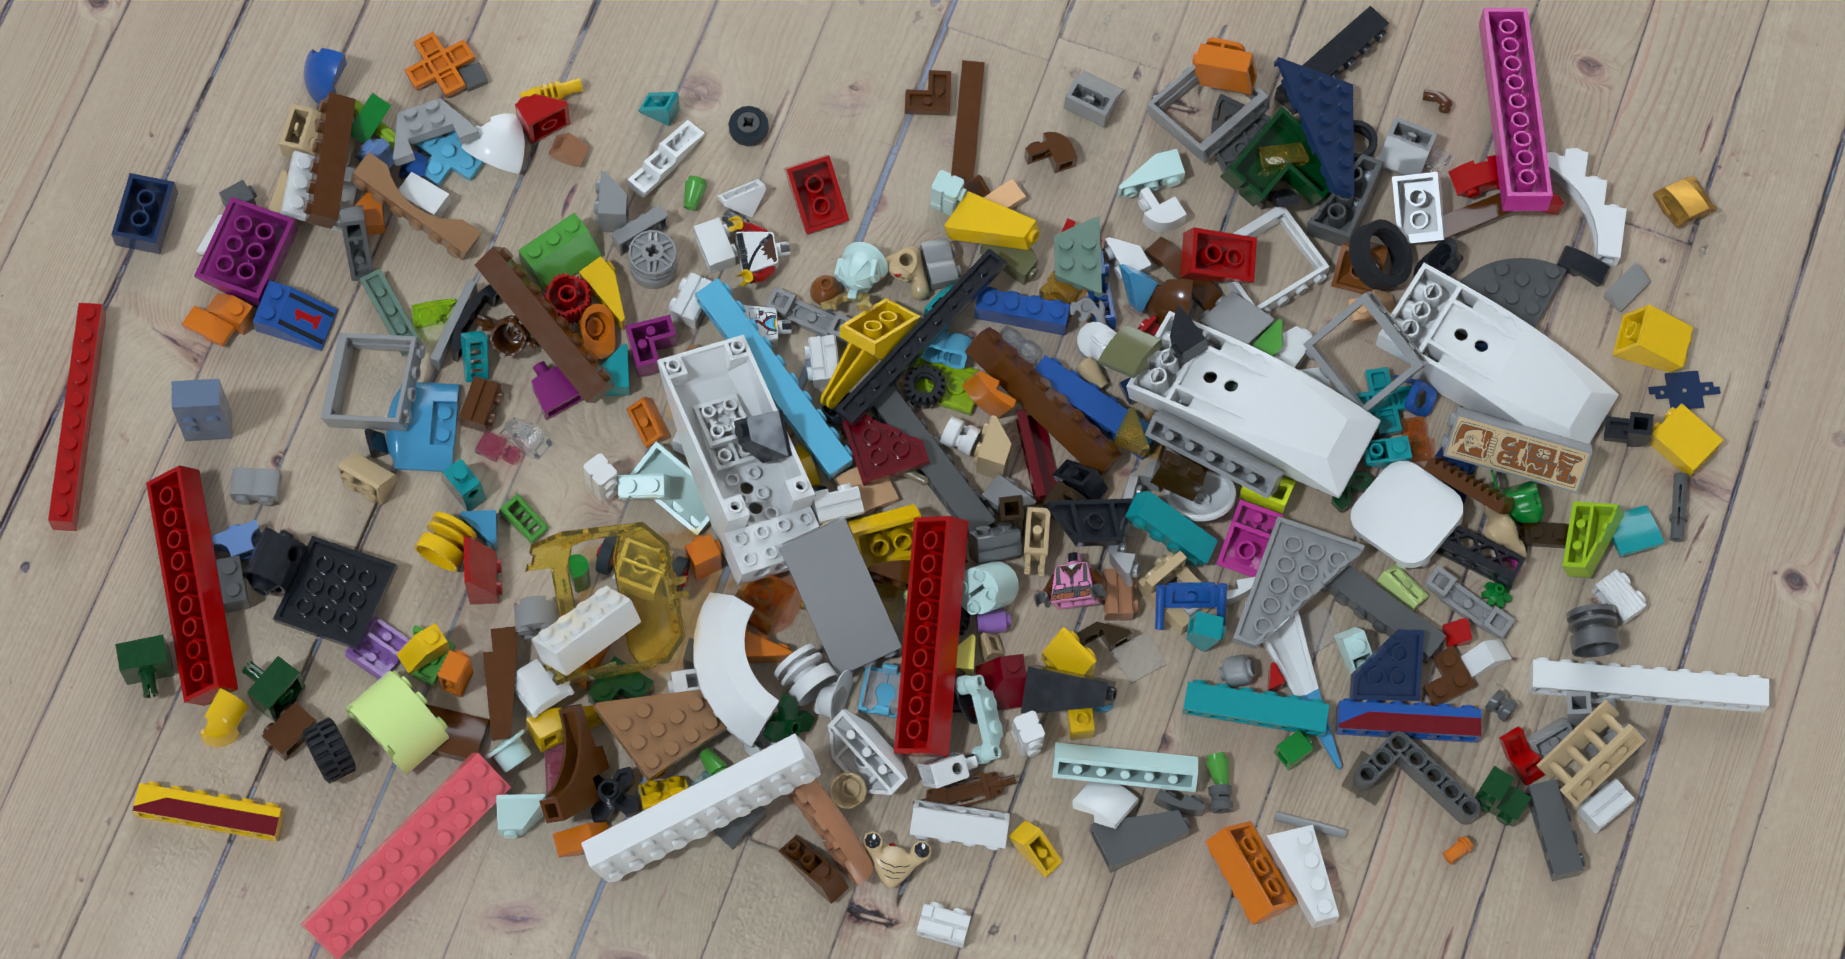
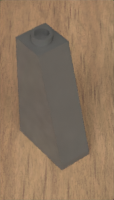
[1089,810,1191,873]

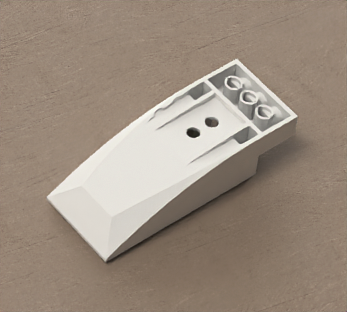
[1376,263,1619,444]
[1126,311,1381,498]
[657,335,819,586]

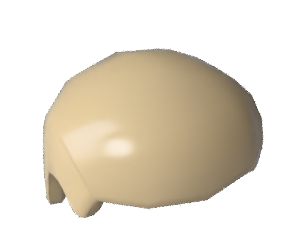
[829,772,867,810]

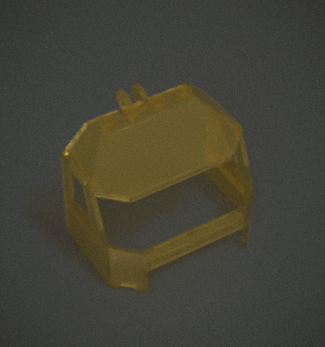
[525,522,689,686]

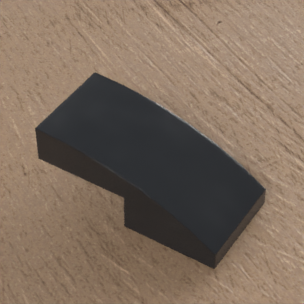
[1557,245,1610,287]

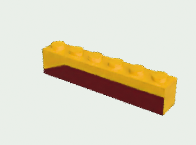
[132,781,284,842]

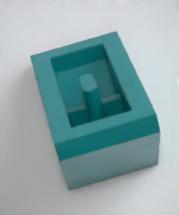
[638,92,680,126]

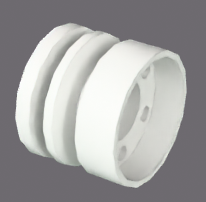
[774,643,838,706]

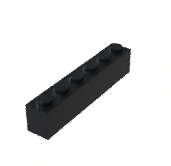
[1274,6,1389,115]

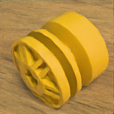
[414,511,477,572]

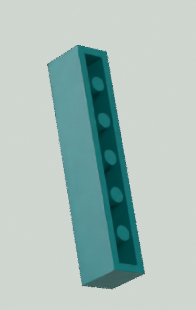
[1183,679,1329,737]

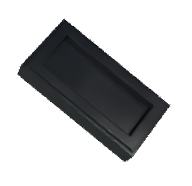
[1268,188,1300,207]

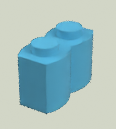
[920,331,972,369]

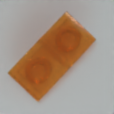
[1400,416,1432,463]

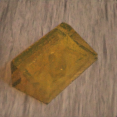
[1258,142,1310,170]

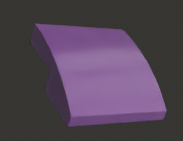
[345,616,410,680]

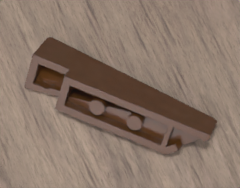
[483,626,518,741]

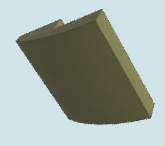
[1098,325,1162,378]

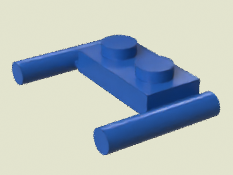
[1155,582,1227,630]

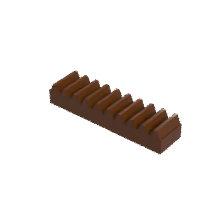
[1423,457,1513,514]

